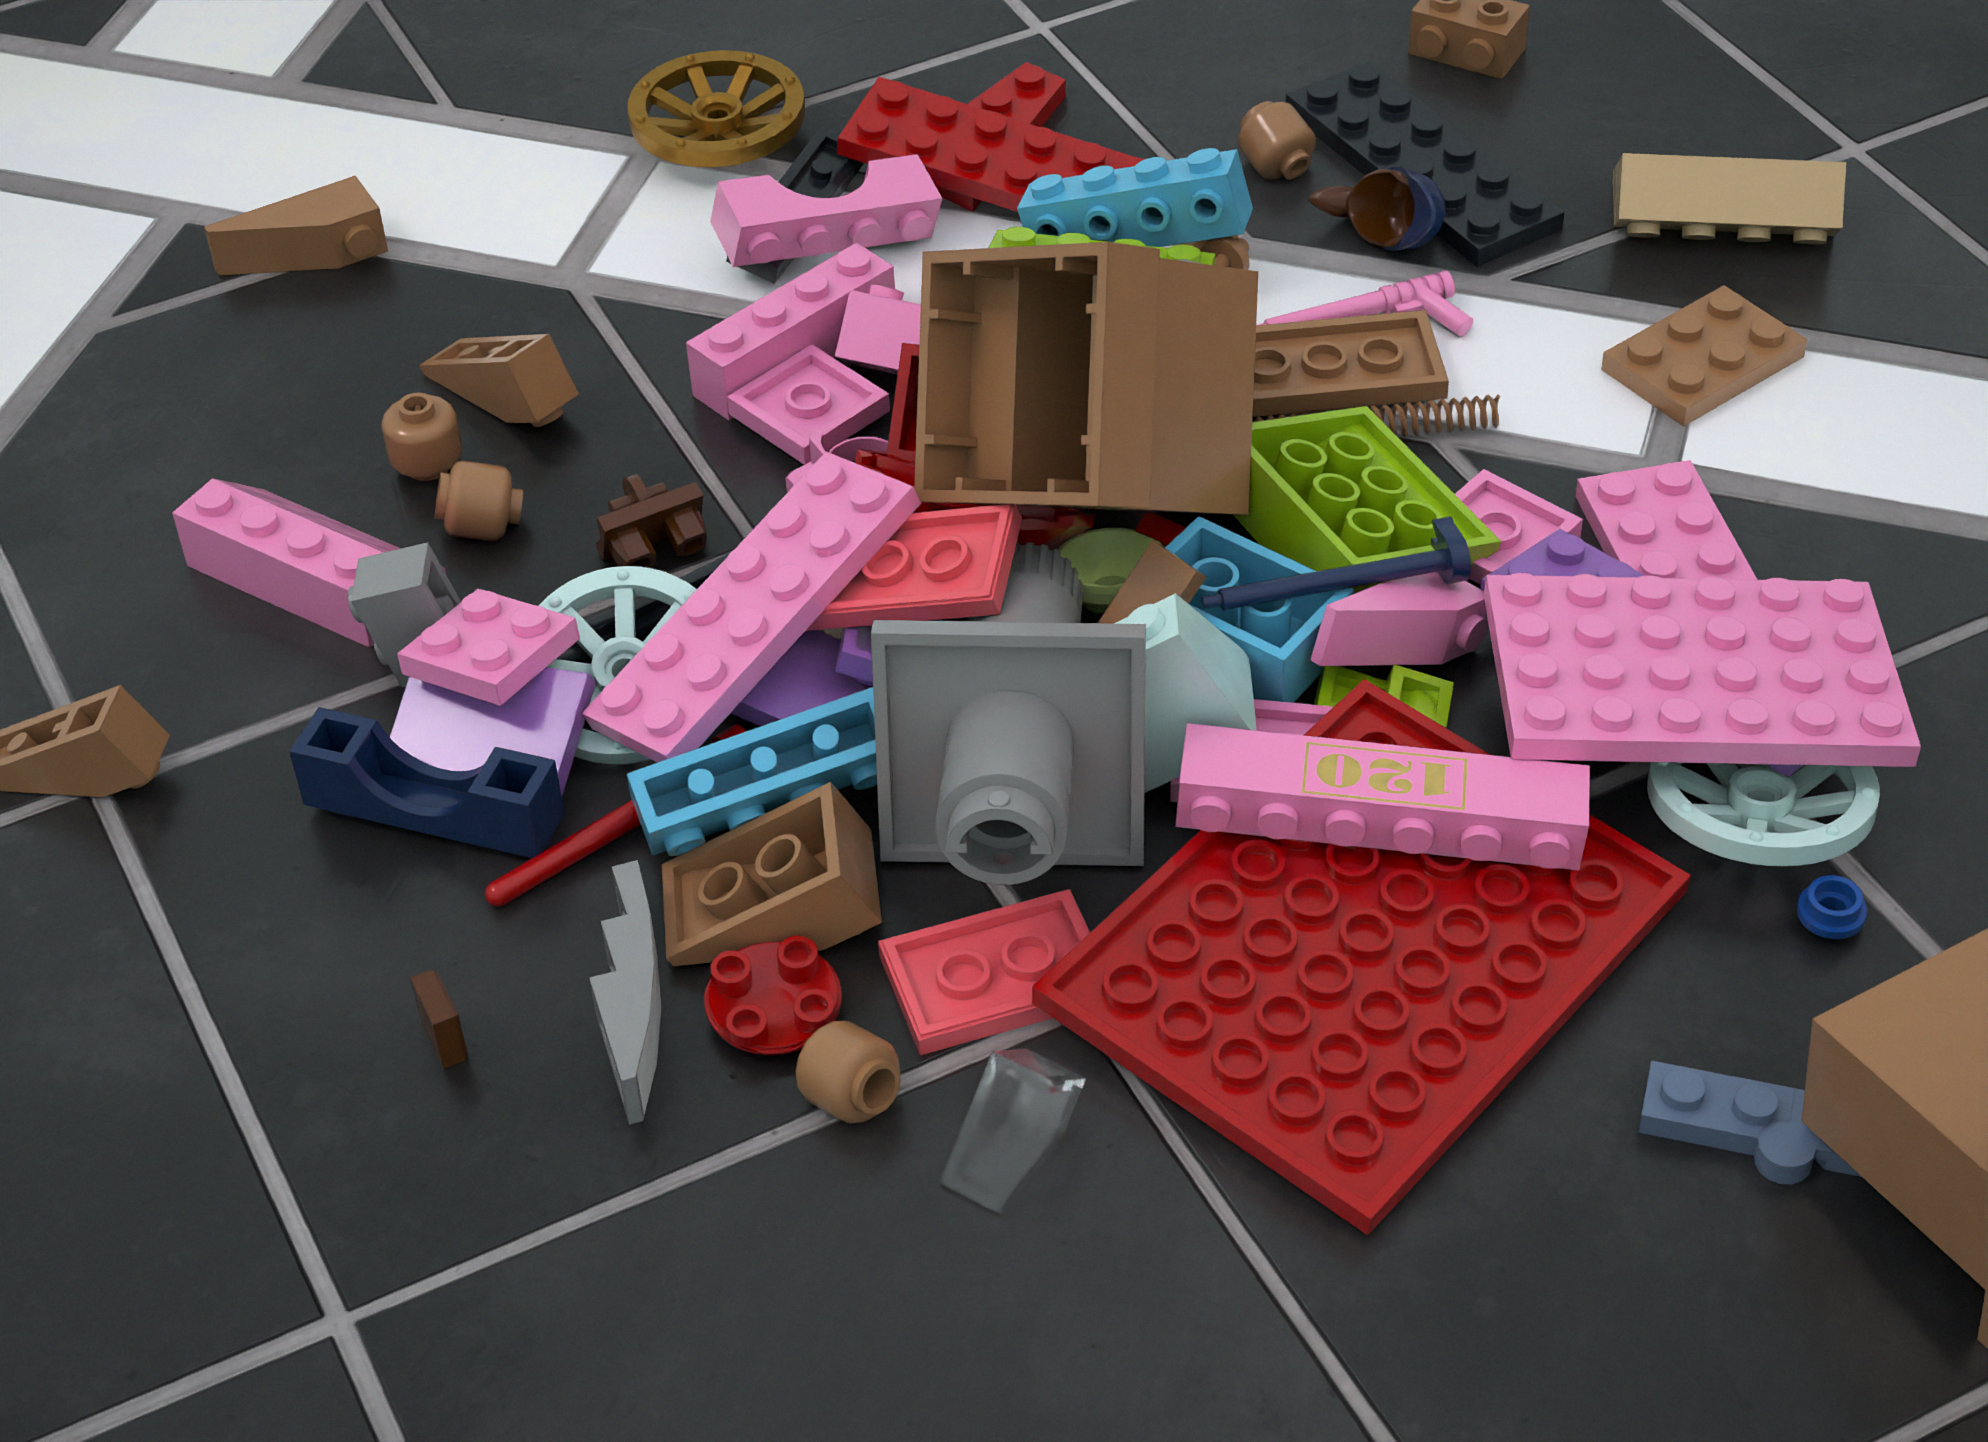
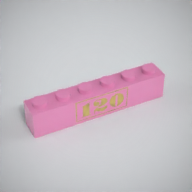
[1176,723,1590,870]

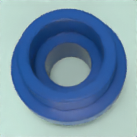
[1797,875,1868,939]

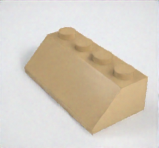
[1612,153,1846,245]

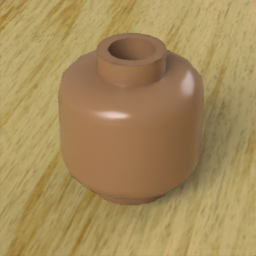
[1238,101,1316,180]
[381,392,462,481]
[435,460,523,542]
[796,1021,901,1124]

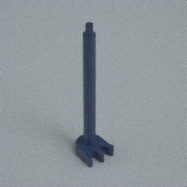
[1201,516,1471,610]

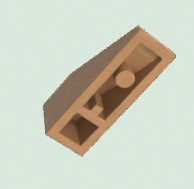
[204,175,388,276]
[419,334,579,427]
[0,685,170,797]

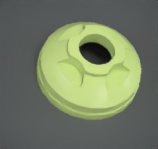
[1058,528,1163,613]

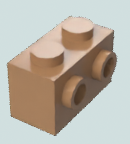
[1408,0,1530,79]

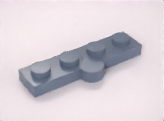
[1638,1060,1862,1185]

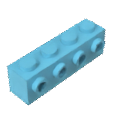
[1017,148,1253,247]
[627,687,877,856]

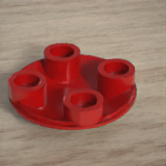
[704,935,842,1055]

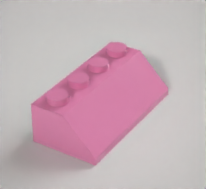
[172,478,446,648]

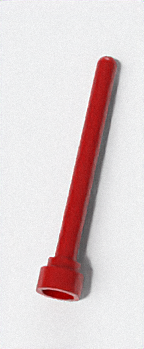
[485,724,746,907]

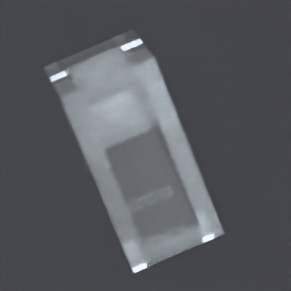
[940,1049,1086,1214]

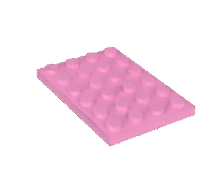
[1484,573,1921,767]

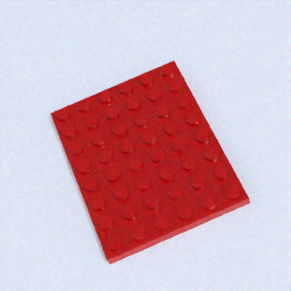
[1032,679,1691,1235]

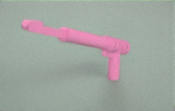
[1258,270,1473,337]

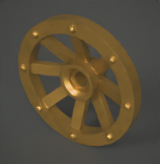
[628,50,805,167]

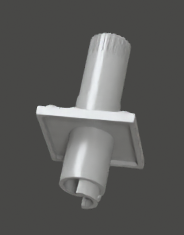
[871,542,1146,885]

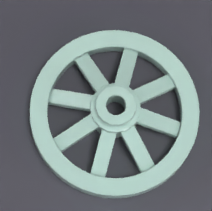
[539,566,697,764]
[1647,762,1880,866]

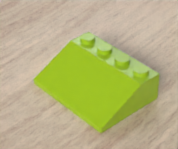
[1232,406,1502,594]

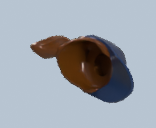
[1308,166,1446,251]

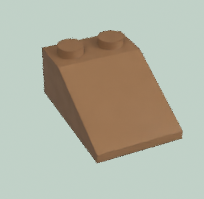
[662,782,882,966]

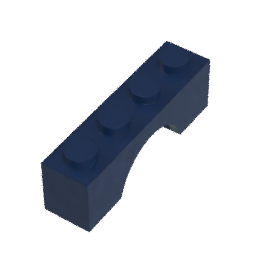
[289,707,565,858]

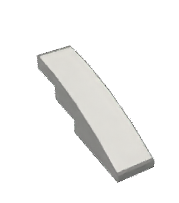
[589,860,661,1125]

